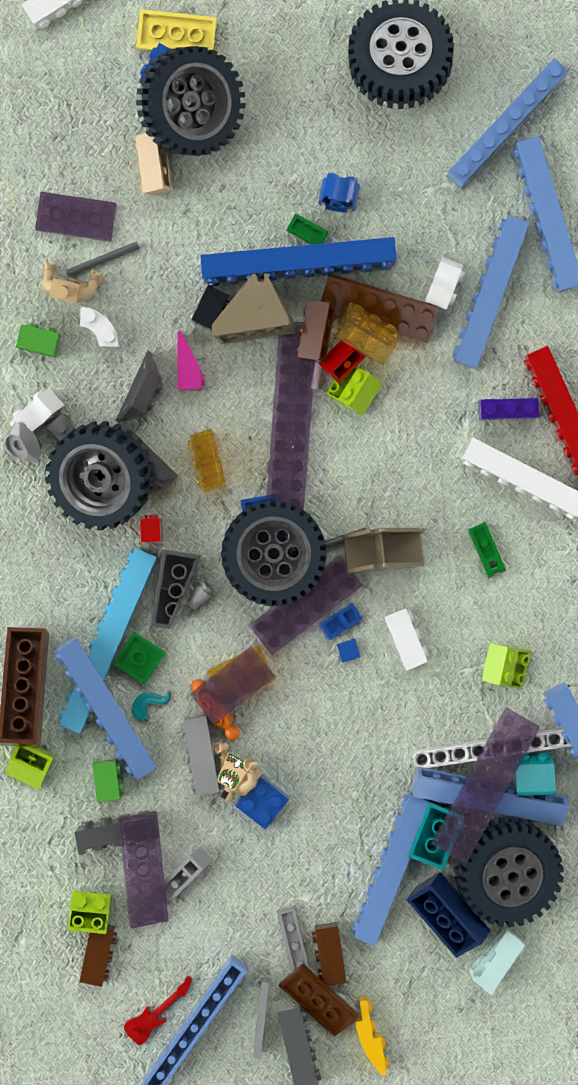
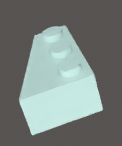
[469,927,525,995]

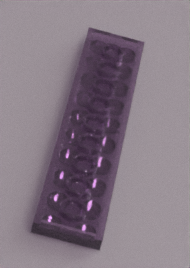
[266,321,315,510]

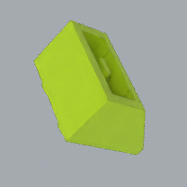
[326,367,383,416]
[482,643,531,689]
[5,747,56,790]
[68,891,112,934]

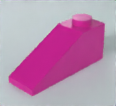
[177,331,205,391]

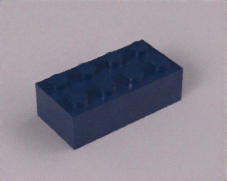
[406,872,491,958]

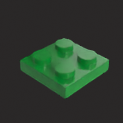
[113,631,166,685]

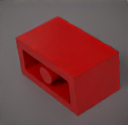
[318,336,366,384]
[140,515,163,542]

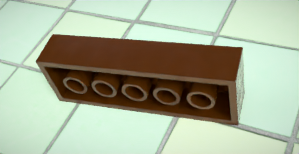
[0,627,49,747]

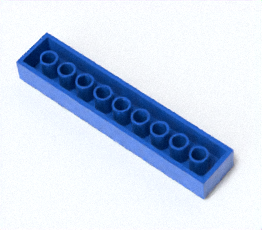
[200,237,397,286]

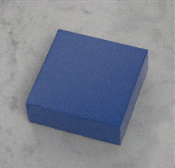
[337,639,360,663]

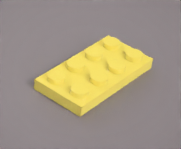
[136,9,217,51]

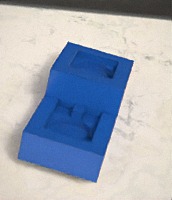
[318,603,363,640]

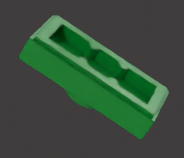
[286,213,329,245]

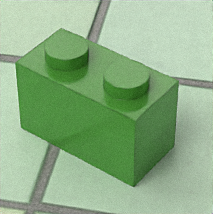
[16,323,61,358]
[92,759,124,802]

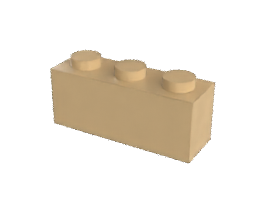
[135,133,172,196]

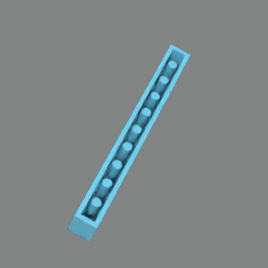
[58,548,158,734]

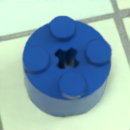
[318,173,360,213]

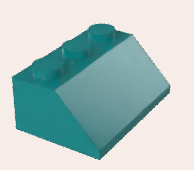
[408,802,465,870]

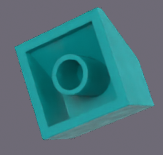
[512,752,556,796]

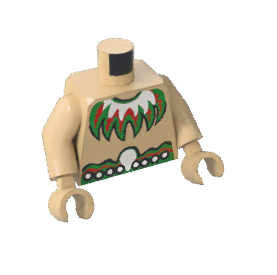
[42,258,102,303]
[213,741,263,802]

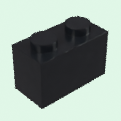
[191,285,230,331]

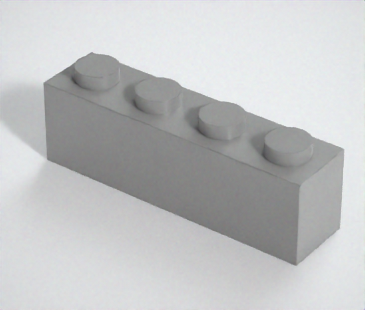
[181,714,220,796]

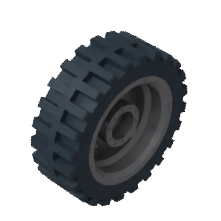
[45,421,155,530]

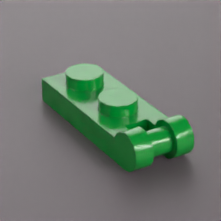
[467,522,506,579]

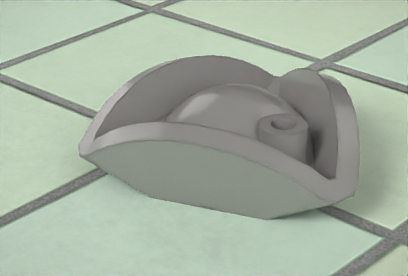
[3,422,40,463]

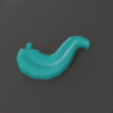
[131,692,171,721]

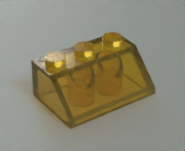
[188,429,227,492]

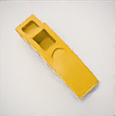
[355,995,390,1076]

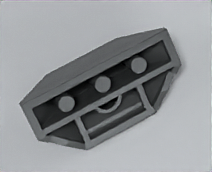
[115,350,163,423]

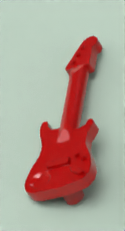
[124,976,192,1045]

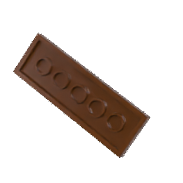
[320,273,440,343]

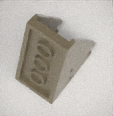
[212,273,297,344]
[343,528,424,574]

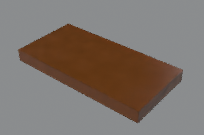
[278,964,359,1037]

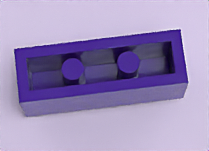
[478,398,539,420]

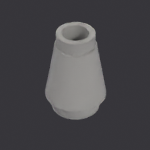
[187,581,215,610]

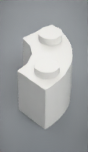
[425,257,465,310]
[80,307,121,349]
[10,388,65,434]

